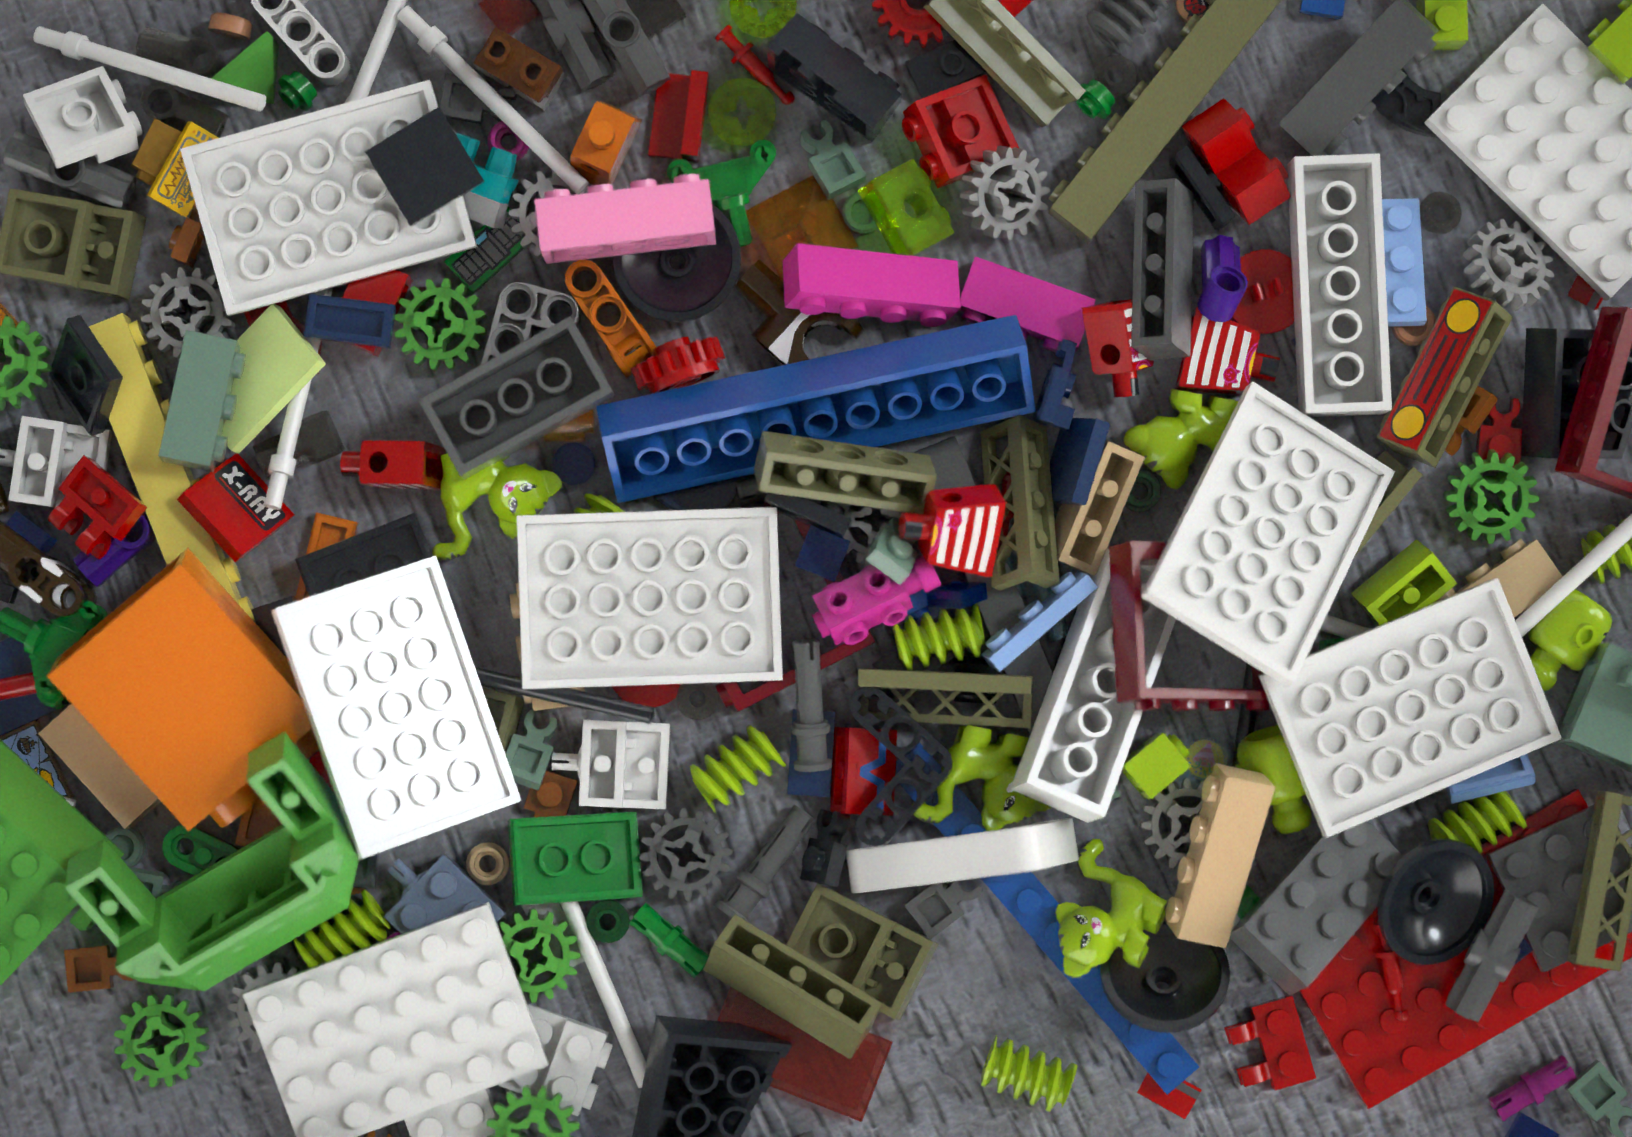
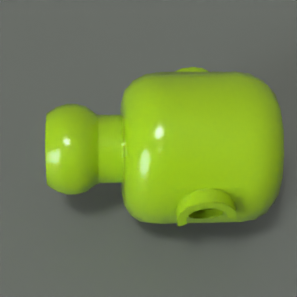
[1528,589,1612,692]
[1235,725,1312,834]

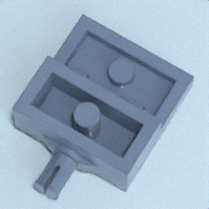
[384,853,507,934]

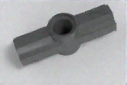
[533,0,614,91]
[582,0,671,97]
[3,130,137,210]
[1445,889,1539,1022]

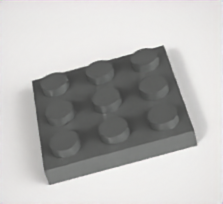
[1486,804,1632,972]

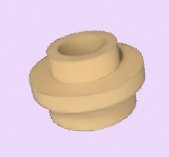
[466,842,509,885]

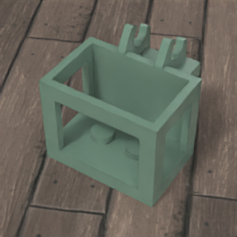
[1558,643,1632,773]

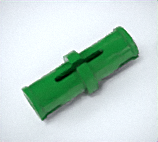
[629,902,709,979]

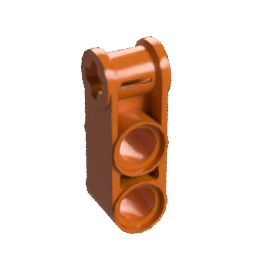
[565,260,657,378]

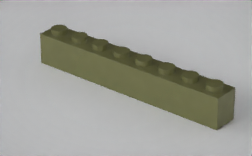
[1048,0,1282,244]

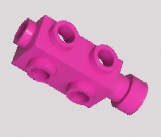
[812,556,941,645]

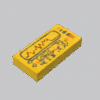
[146,121,218,218]

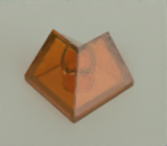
[746,175,858,281]

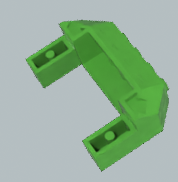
[65,731,359,991]

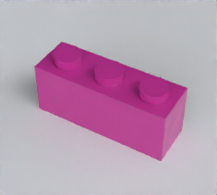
[959,256,1096,352]

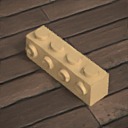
[1165,763,1275,948]

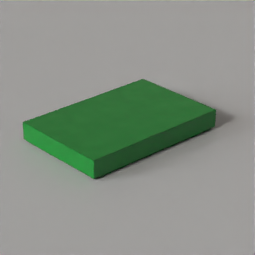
[508,811,643,906]

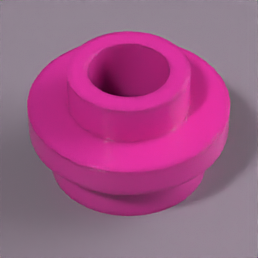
[487,122,529,162]

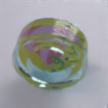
[1185,738,1227,780]

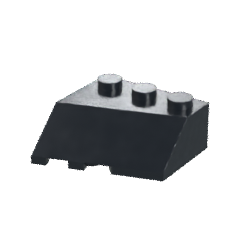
[767,13,902,142]
[1521,328,1632,459]
[632,1015,792,1137]

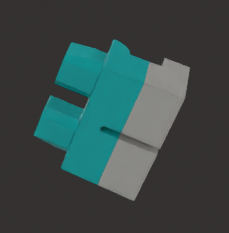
[456,133,519,229]

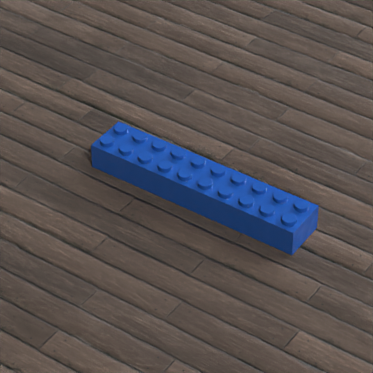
[596,315,1036,503]

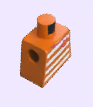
[570,101,642,186]

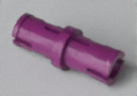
[1488,1055,1577,1122]

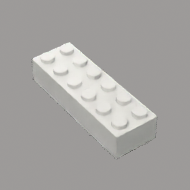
[1287,153,1392,417]
[1011,549,1176,823]

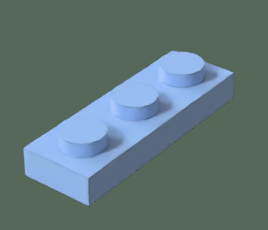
[1382,198,1427,327]
[981,571,1098,672]

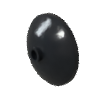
[613,205,741,322]
[1378,839,1494,965]
[1100,919,1230,1033]

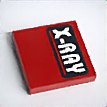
[177,453,295,563]

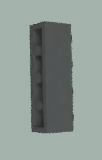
[1278,0,1439,156]
[1131,178,1194,361]

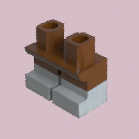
[473,27,566,112]

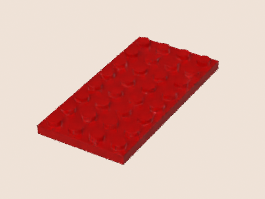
[1299,789,1632,1109]

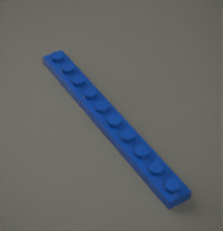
[895,743,1200,1095]

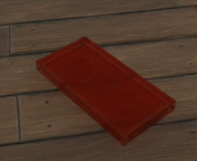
[717,987,893,1122]

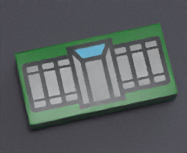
[444,207,526,294]

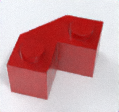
[1182,98,1291,225]

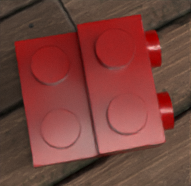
[902,75,1019,189]

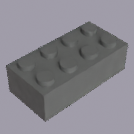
[418,316,615,480]
[1229,821,1404,996]

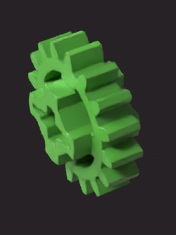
[394,278,487,371]
[0,316,52,411]
[1443,449,1539,544]
[498,908,580,1003]
[114,993,209,1088]
[486,1085,580,1137]

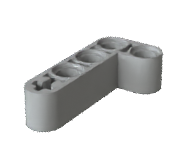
[481,282,581,365]

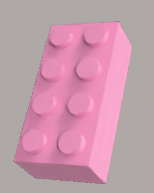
[535,174,716,264]

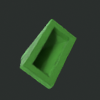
[211,31,279,104]

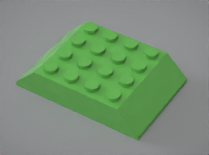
[0,739,125,986]

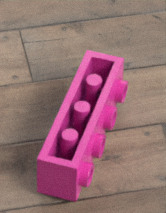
[783,243,961,327]

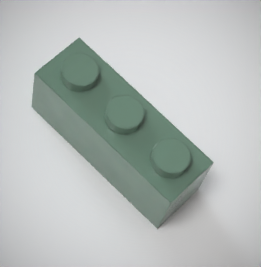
[158,330,246,472]

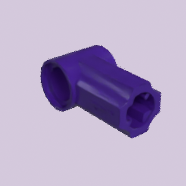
[1197,235,1248,322]
[73,514,156,587]

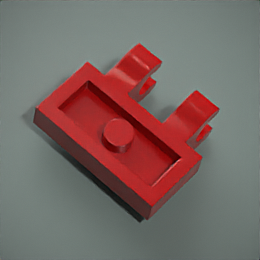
[47,455,147,560]
[1224,995,1317,1090]

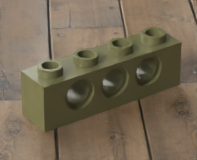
[754,431,937,514]

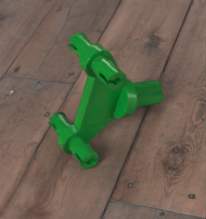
[667,139,776,247]
[0,601,108,710]

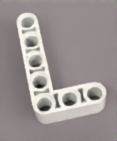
[251,0,350,86]
[846,818,1079,894]

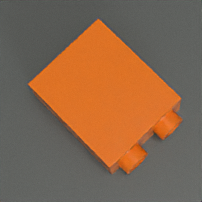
[47,548,319,831]

